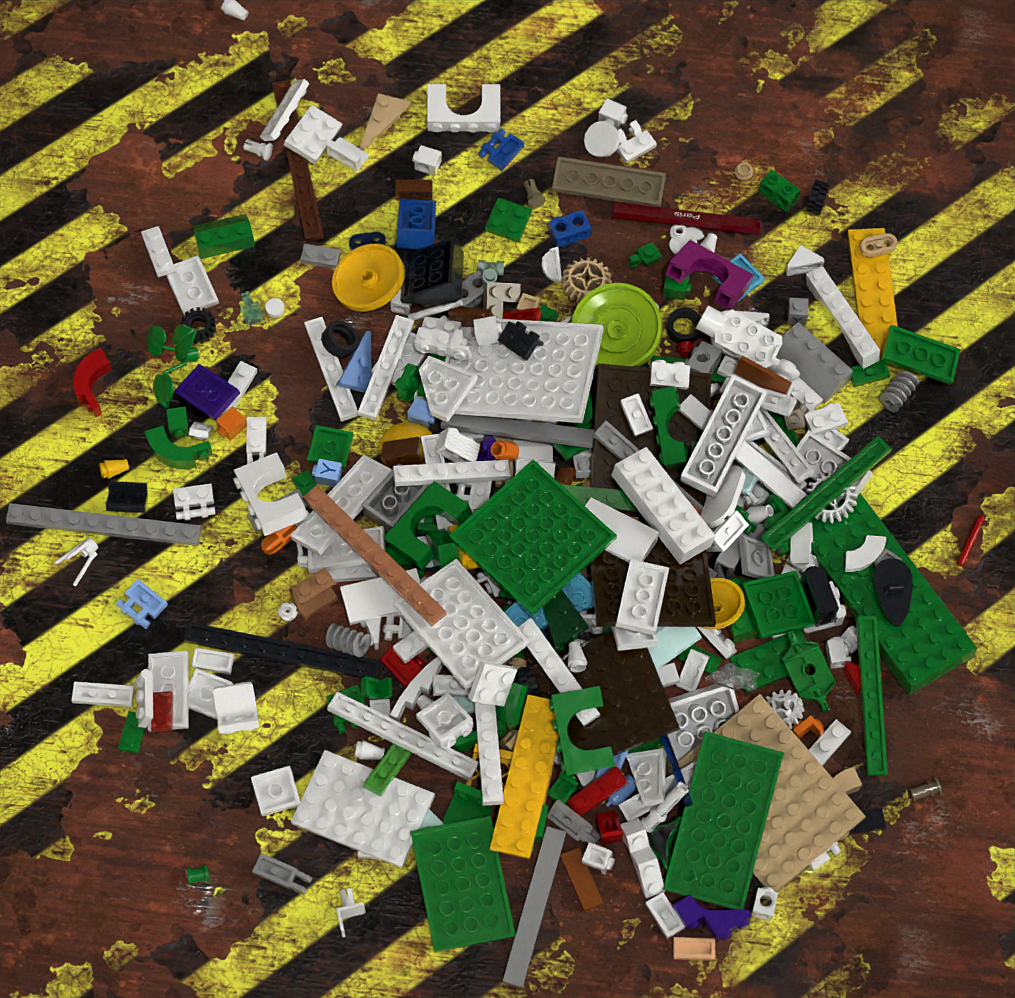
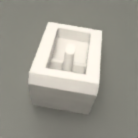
[785,245,824,276]

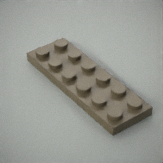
[552,157,666,207]

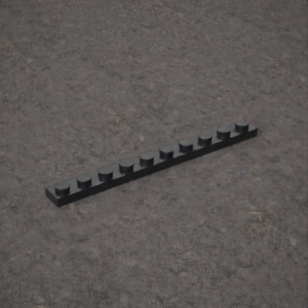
[184,622,381,679]

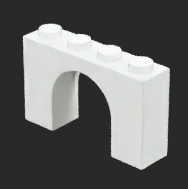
[427,84,500,133]
[233,452,308,536]

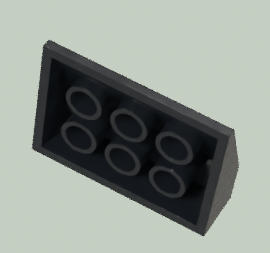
[400,236,464,305]

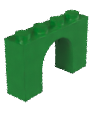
[384,481,473,571]
[549,686,615,775]

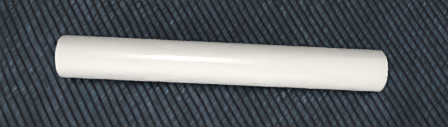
[408,299,463,321]

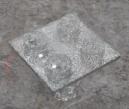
[704,663,760,691]

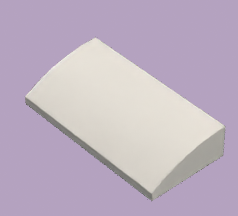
[585,498,659,563]

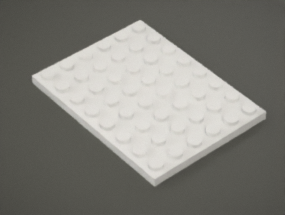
[445,319,604,423]

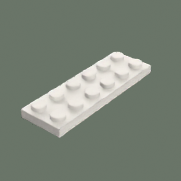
[290,455,393,556]

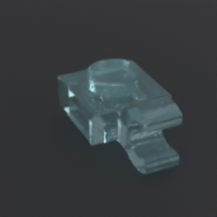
[240,292,265,326]

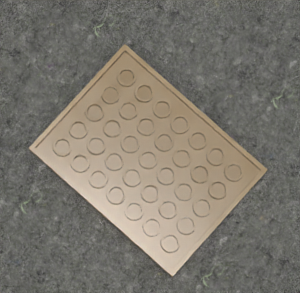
[668,694,866,892]

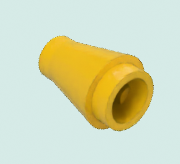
[99,459,129,479]

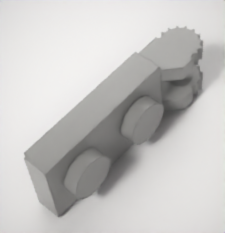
[252,853,312,894]

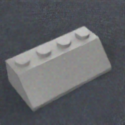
[775,322,853,404]

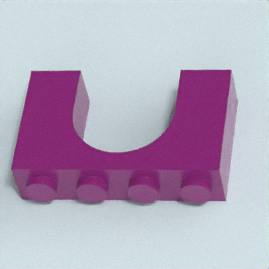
[665,240,754,310]

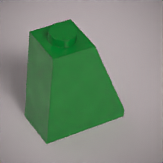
[426,528,459,572]

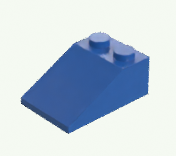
[396,198,436,249]

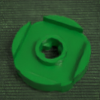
[395,363,421,402]

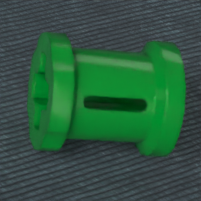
[187,864,210,886]

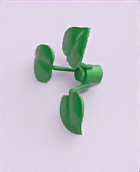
[147,325,199,408]

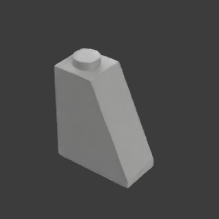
[714,532,751,579]

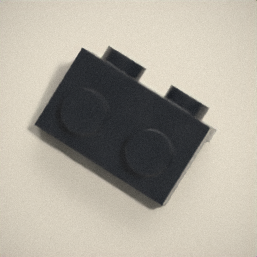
[497,321,544,361]
[106,481,148,513]

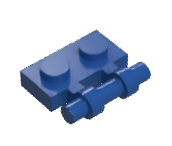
[478,128,524,171]

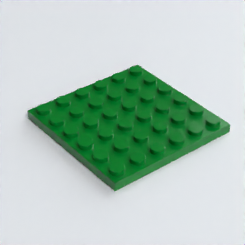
[449,460,617,616]

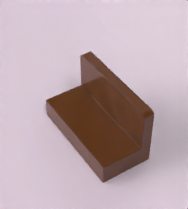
[395,179,432,201]
[448,306,493,328]
[380,437,424,470]

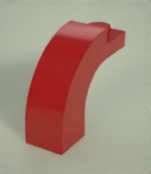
[73,348,112,418]

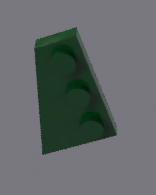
[543,590,589,650]

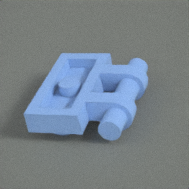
[116,579,168,629]

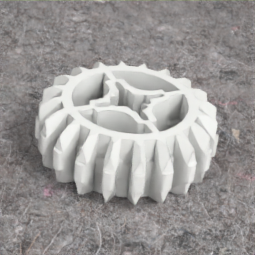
[805,471,858,524]

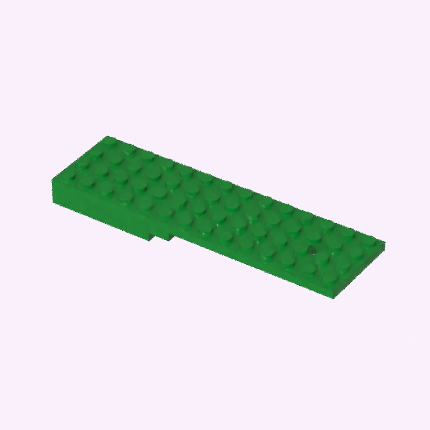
[758,462,977,695]

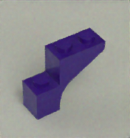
[673,895,752,942]

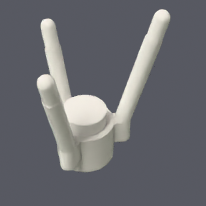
[55,537,98,586]

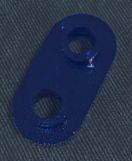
[349,232,386,251]

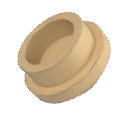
[735,162,753,180]

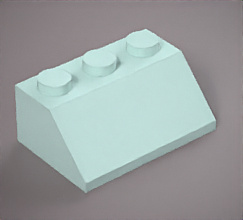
[647,627,702,669]

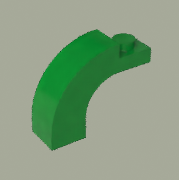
[145,426,213,469]

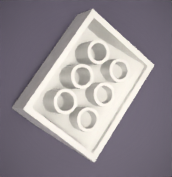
[663,681,739,764]

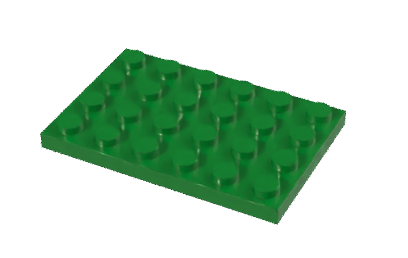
[410,816,516,953]

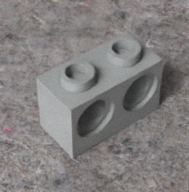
[461,270,485,308]

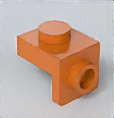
[792,716,824,739]

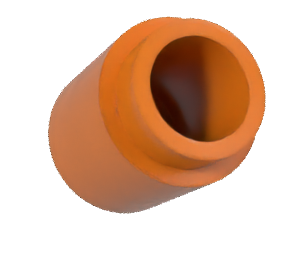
[491,440,519,461]

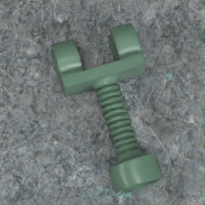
[478,260,504,283]

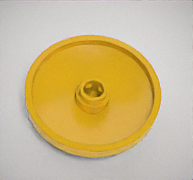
[332,244,405,312]

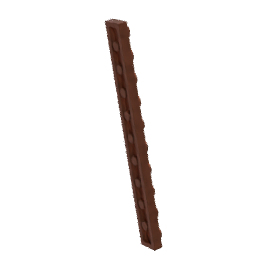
[272,80,324,242]

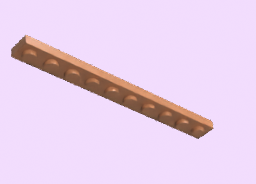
[303,485,447,627]

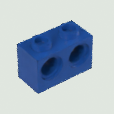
[548,210,591,248]

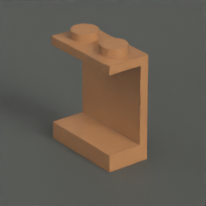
[292,568,338,620]

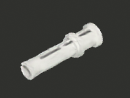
[640,782,689,833]

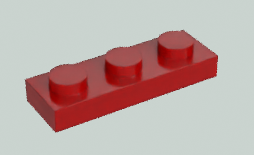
[567,766,629,817]

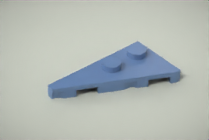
[336,330,372,393]

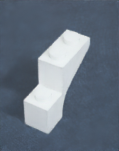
[620,818,665,899]

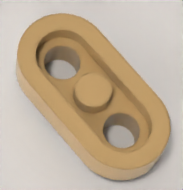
[860,233,897,257]

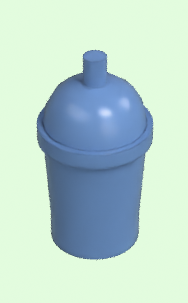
[605,775,637,807]

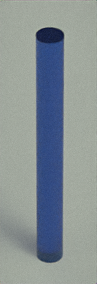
[661,735,693,807]

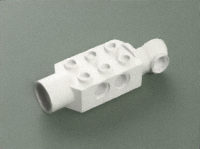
[695,305,800,381]

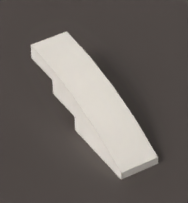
[390,657,444,722]

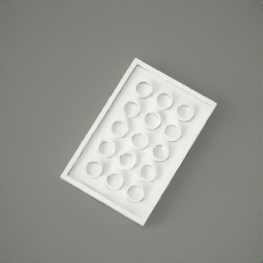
[393,559,530,690]
[291,750,435,868]

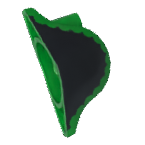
[649,817,682,869]

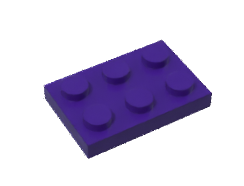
[174,364,240,421]

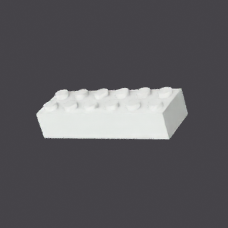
[680,375,768,498]
[612,447,715,564]

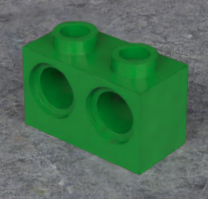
[758,169,801,213]

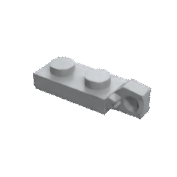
[547,799,600,844]

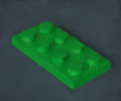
[881,325,961,385]
[729,630,812,694]

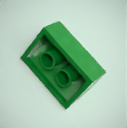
[192,214,255,259]
[726,578,759,643]

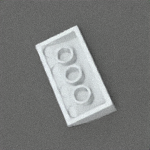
[796,430,873,501]

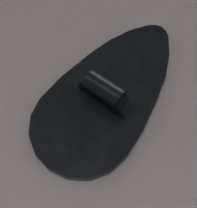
[873,558,913,627]

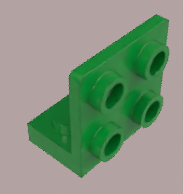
[442,781,494,824]

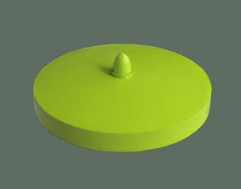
[572,283,662,367]

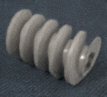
[880,370,919,412]
[326,623,371,657]

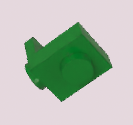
[361,676,392,700]
[547,771,578,804]

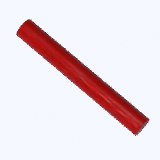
[956,515,985,567]

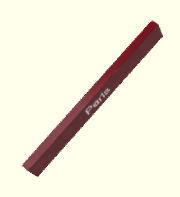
[613,202,761,234]

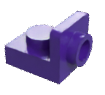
[476,434,496,461]

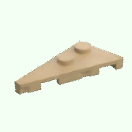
[360,93,412,151]

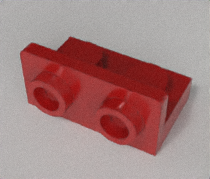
[380,642,426,687]

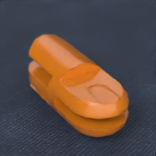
[261,524,297,555]

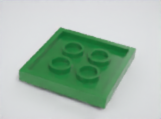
[741,571,816,639]

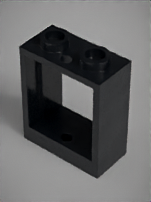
[801,566,839,627]

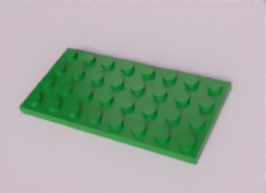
[663,731,784,910]

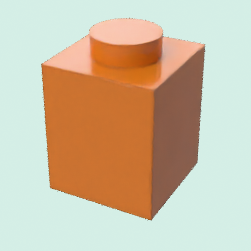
[216,406,247,441]

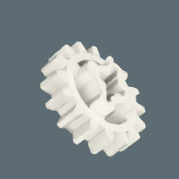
[766,690,804,729]

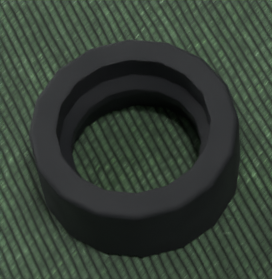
[666,307,701,344]
[321,321,359,358]

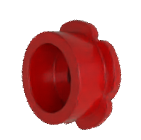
[677,341,695,356]

